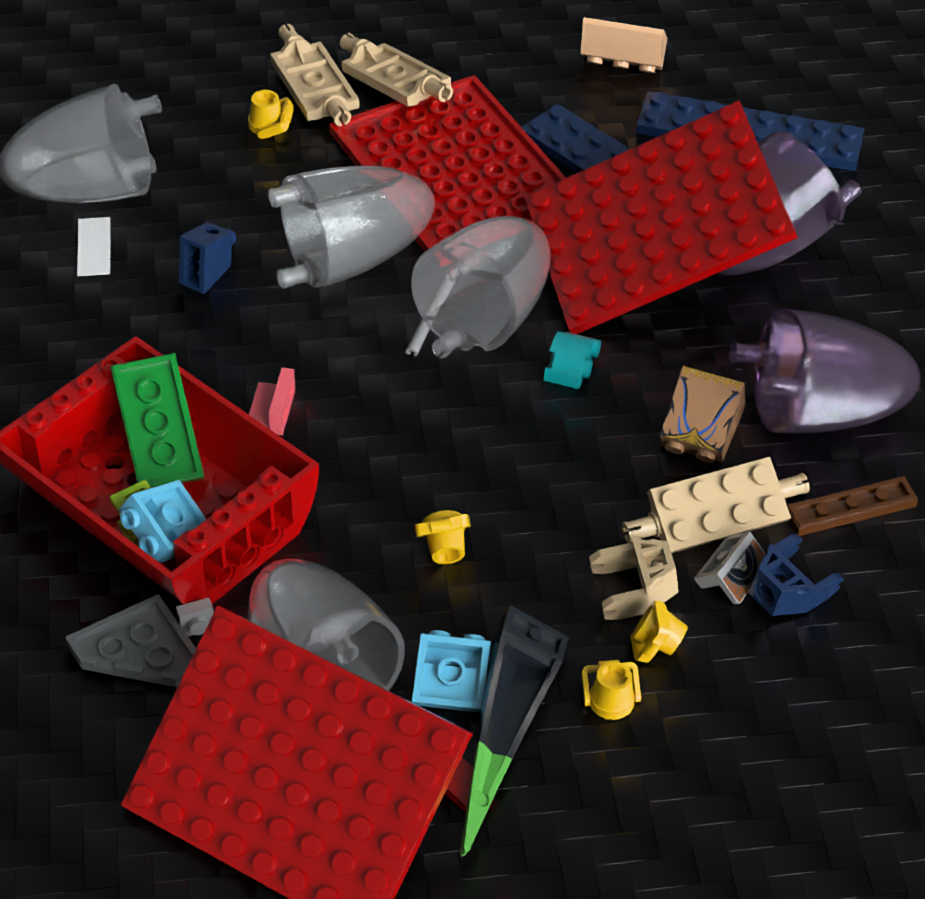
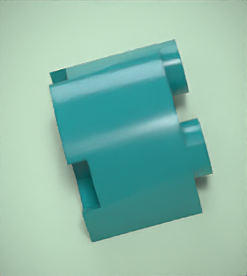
[543,331,601,389]

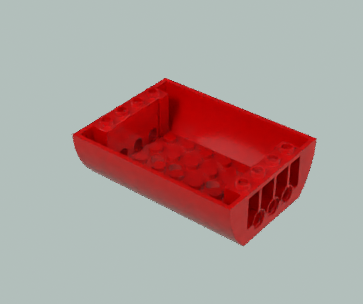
[0,336,319,604]

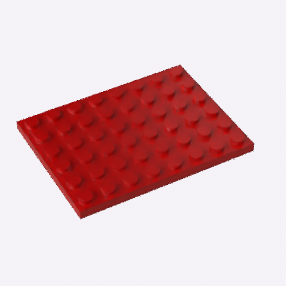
[329,75,566,266]
[525,100,798,334]
[121,605,473,899]

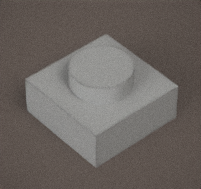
[176,598,214,636]

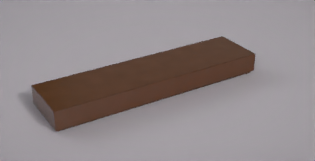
[787,476,918,536]

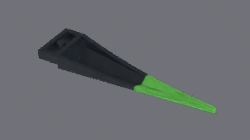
[460,605,569,857]

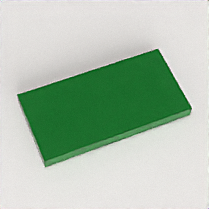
[111,353,204,488]

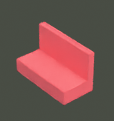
[249,368,295,436]

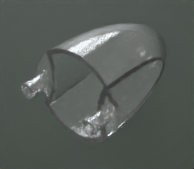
[0,84,162,204]
[268,166,435,289]
[411,216,551,358]
[248,558,405,691]

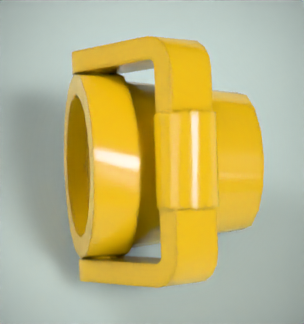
[248,90,294,139]
[414,510,471,564]
[631,600,688,663]
[581,660,641,720]

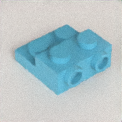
[119,480,206,563]
[412,630,491,713]

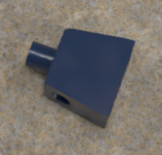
[179,223,236,294]

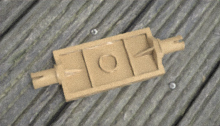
[270,24,359,126]
[340,33,453,107]
[622,457,810,553]

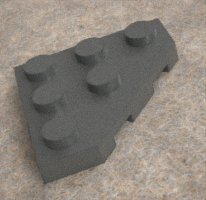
[65,594,196,687]

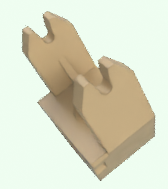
[589,537,679,620]

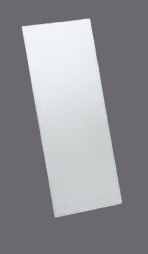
[77,217,110,276]

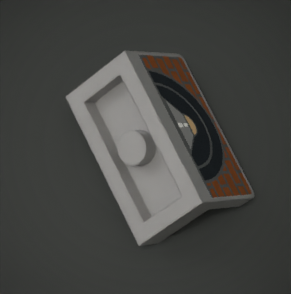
[694,531,766,604]

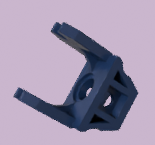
[749,534,844,616]

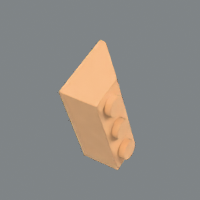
[581,17,668,73]

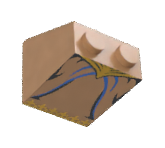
[660,366,745,463]

